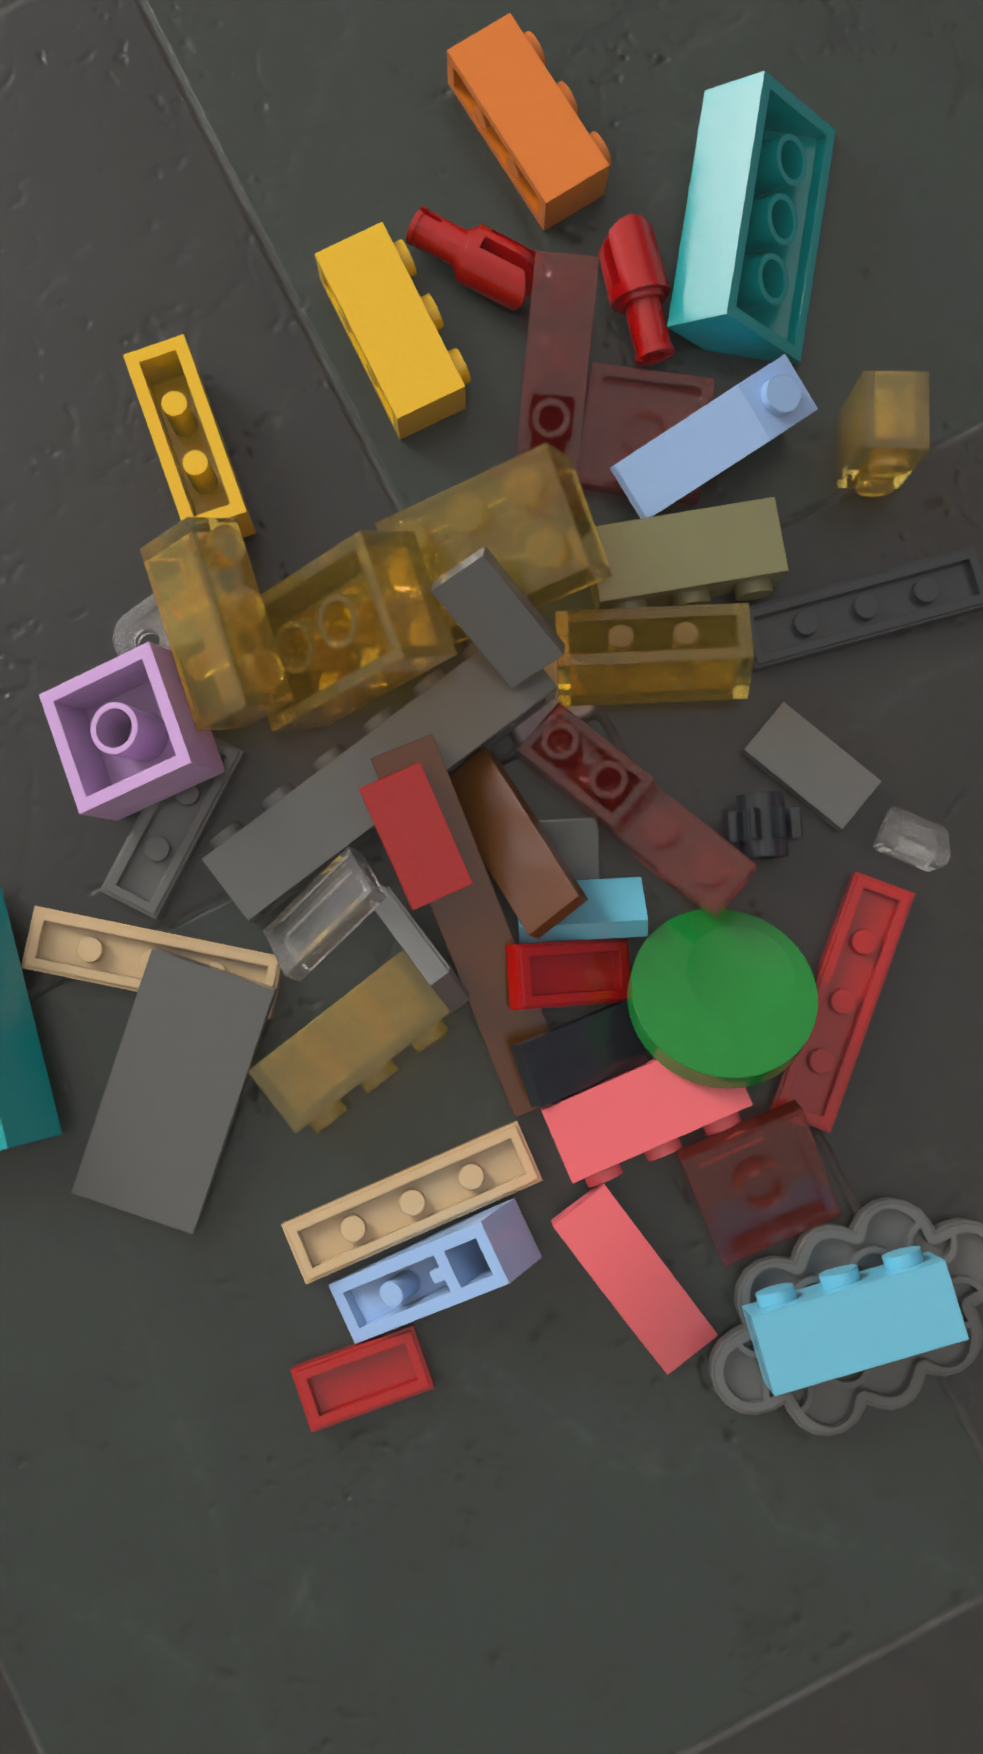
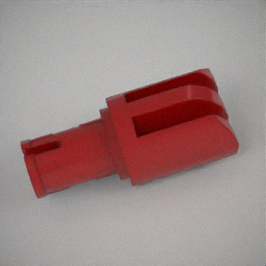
[406,205,547,311]
[598,214,675,366]

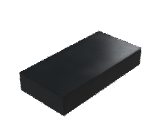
[510,1001,648,1107]

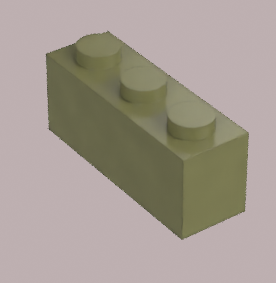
[583,497,789,622]

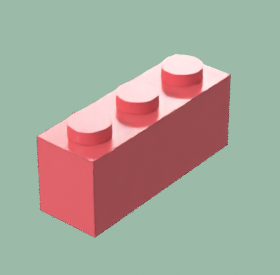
[540,1058,753,1188]

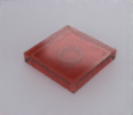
[575,362,715,505]
[676,1099,841,1267]

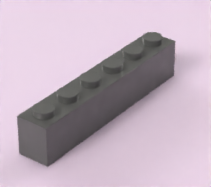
[202,642,557,924]

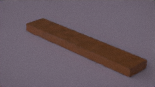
[370,734,549,1118]

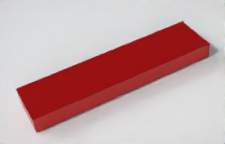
[767,872,915,1133]

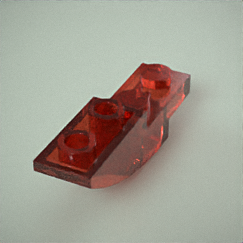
[511,251,599,517]
[517,702,757,918]

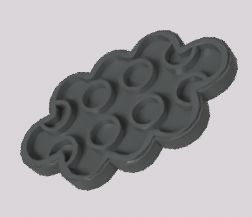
[708,1197,983,1436]

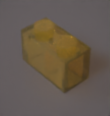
[837,371,930,497]

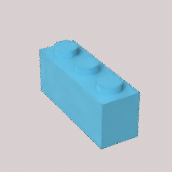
[742,1246,969,1396]

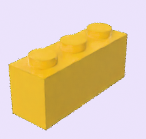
[315,222,471,440]
[123,334,256,553]

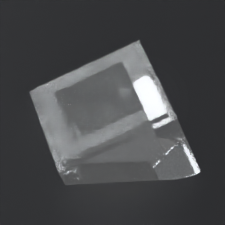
[873,806,951,872]

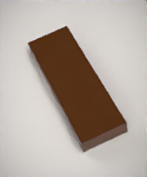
[449,747,589,939]

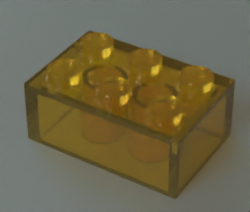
[375,443,613,649]
[233,530,457,732]

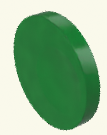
[627,908,818,1089]

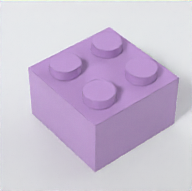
[39,642,226,821]

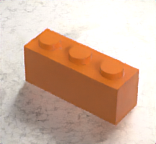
[447,13,611,231]

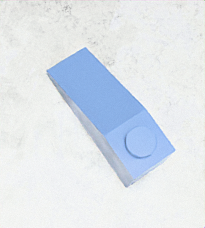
[610,354,818,519]
[328,1198,542,1344]

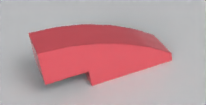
[551,1183,718,1375]

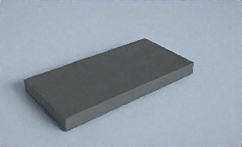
[71,947,278,1234]

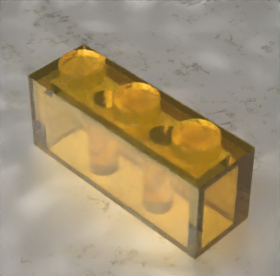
[140,517,294,732]
[555,603,754,707]
[248,950,451,1134]

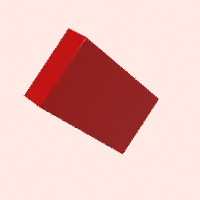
[358,762,473,910]
[506,938,630,1010]
[290,1322,435,1432]

